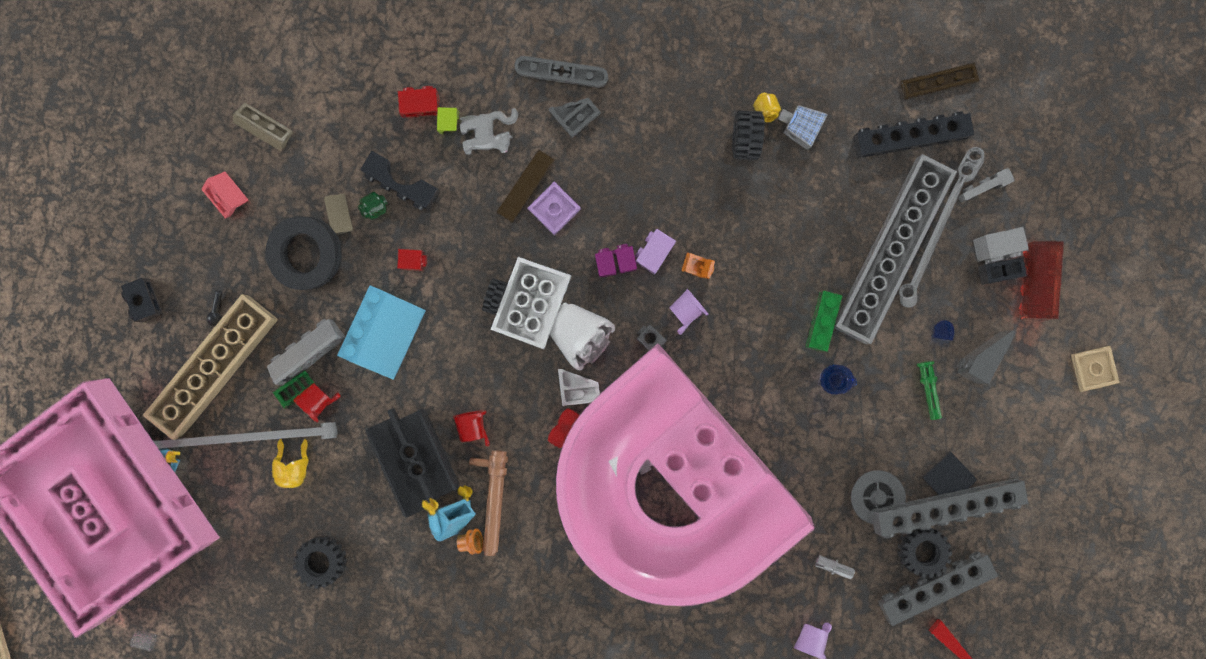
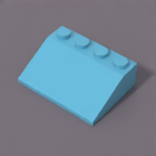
[337,285,426,380]

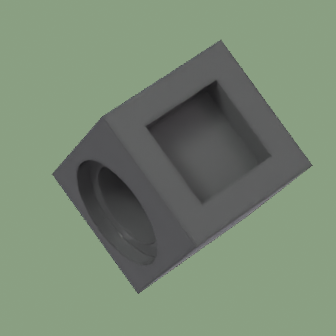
[636,325,667,351]

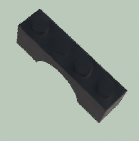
[360,150,440,211]

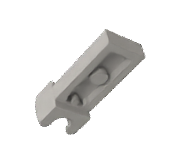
[958,168,1015,203]

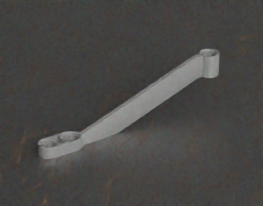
[899,147,984,308]

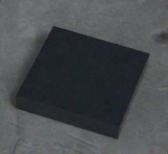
[922,451,977,495]

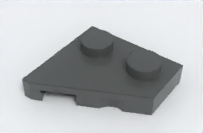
[548,98,601,138]

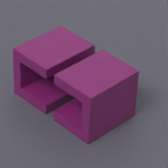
[595,244,637,278]

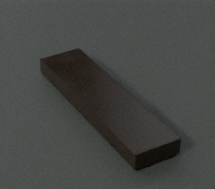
[900,62,980,100]
[496,149,555,223]

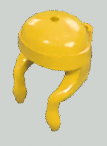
[272,439,309,488]

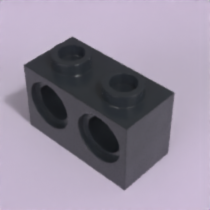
[978,257,1027,285]

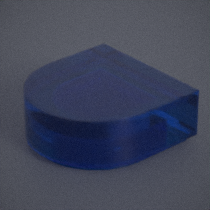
[932,320,954,341]

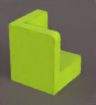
[437,107,459,134]

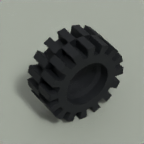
[482,278,508,315]

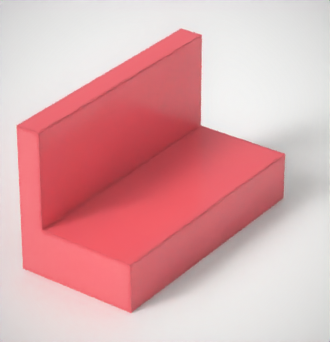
[201,172,249,219]

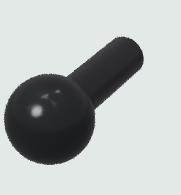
[206,290,223,326]

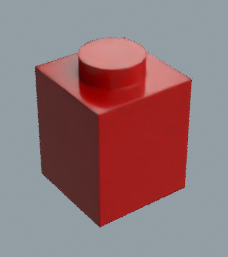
[397,249,427,271]

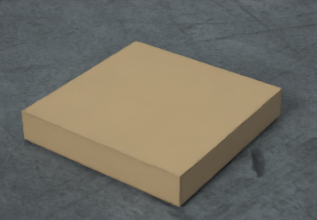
[1071,346,1120,392]

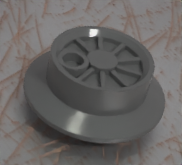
[851,470,906,524]

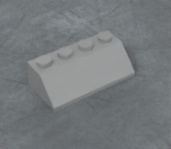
[267,319,345,385]

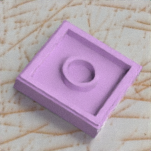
[528,182,581,236]

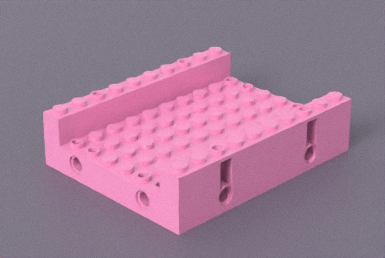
[0,378,220,638]

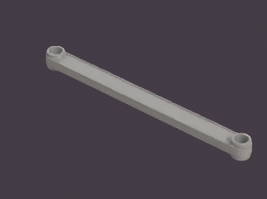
[153,422,338,449]

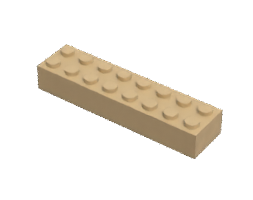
[143,294,278,440]

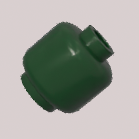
[358,192,388,220]

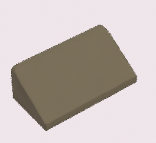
[324,194,353,235]

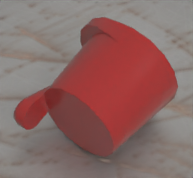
[293,383,341,423]
[453,410,490,446]

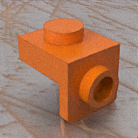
[681,253,715,279]

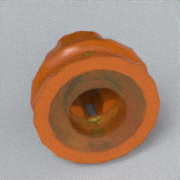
[457,528,483,555]

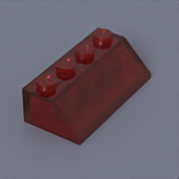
[1019,241,1064,321]

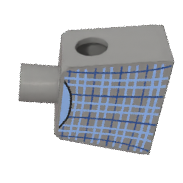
[778,105,828,150]

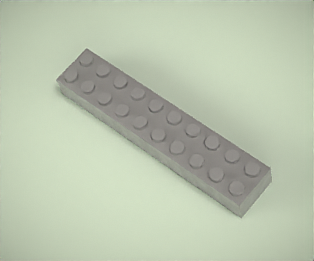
[834,154,957,344]

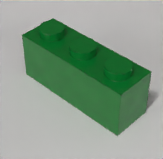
[805,291,842,352]

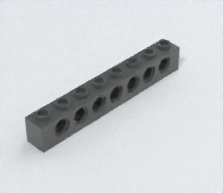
[871,478,1028,538]

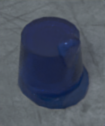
[820,365,857,395]

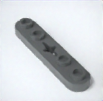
[514,56,608,88]

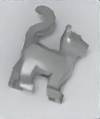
[460,108,518,155]

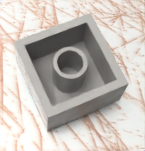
[973,227,1029,264]

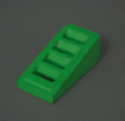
[272,370,314,409]

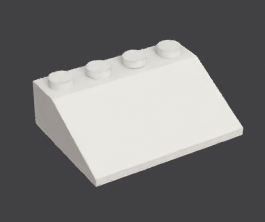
[491,257,571,349]

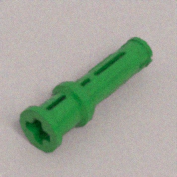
[917,360,943,420]

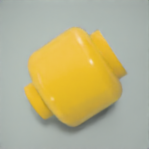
[753,92,781,122]

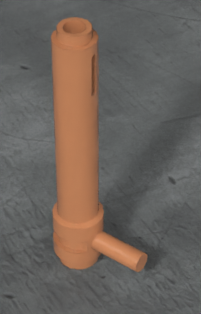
[469,450,508,556]

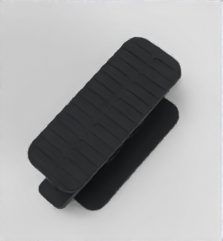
[365,408,460,518]

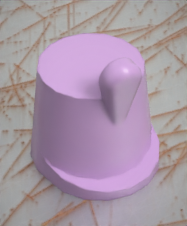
[669,289,709,335]
[794,623,832,659]

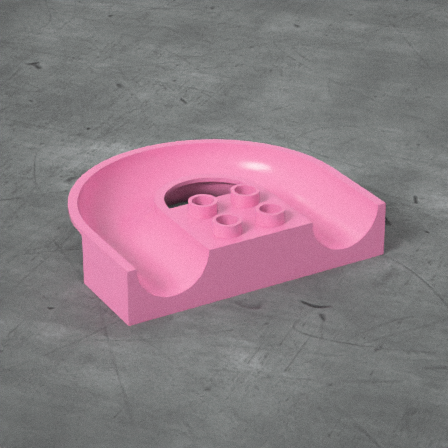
[556,344,814,606]

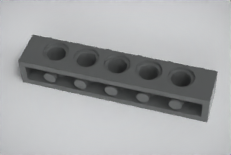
[878,552,998,626]

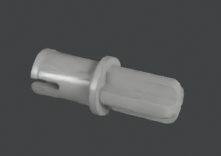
[815,555,855,579]

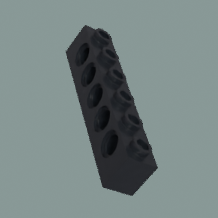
[853,111,975,159]

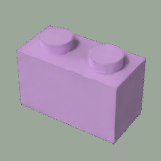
[635,229,676,275]

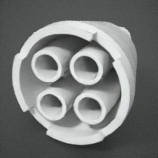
[549,302,615,370]

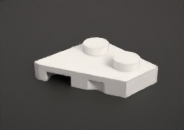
[558,369,600,406]

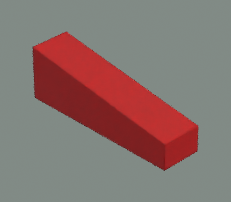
[928,619,972,659]

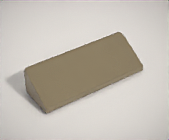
[233,103,293,151]

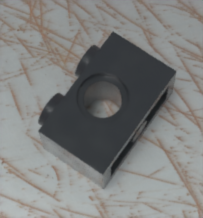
[121,277,163,323]

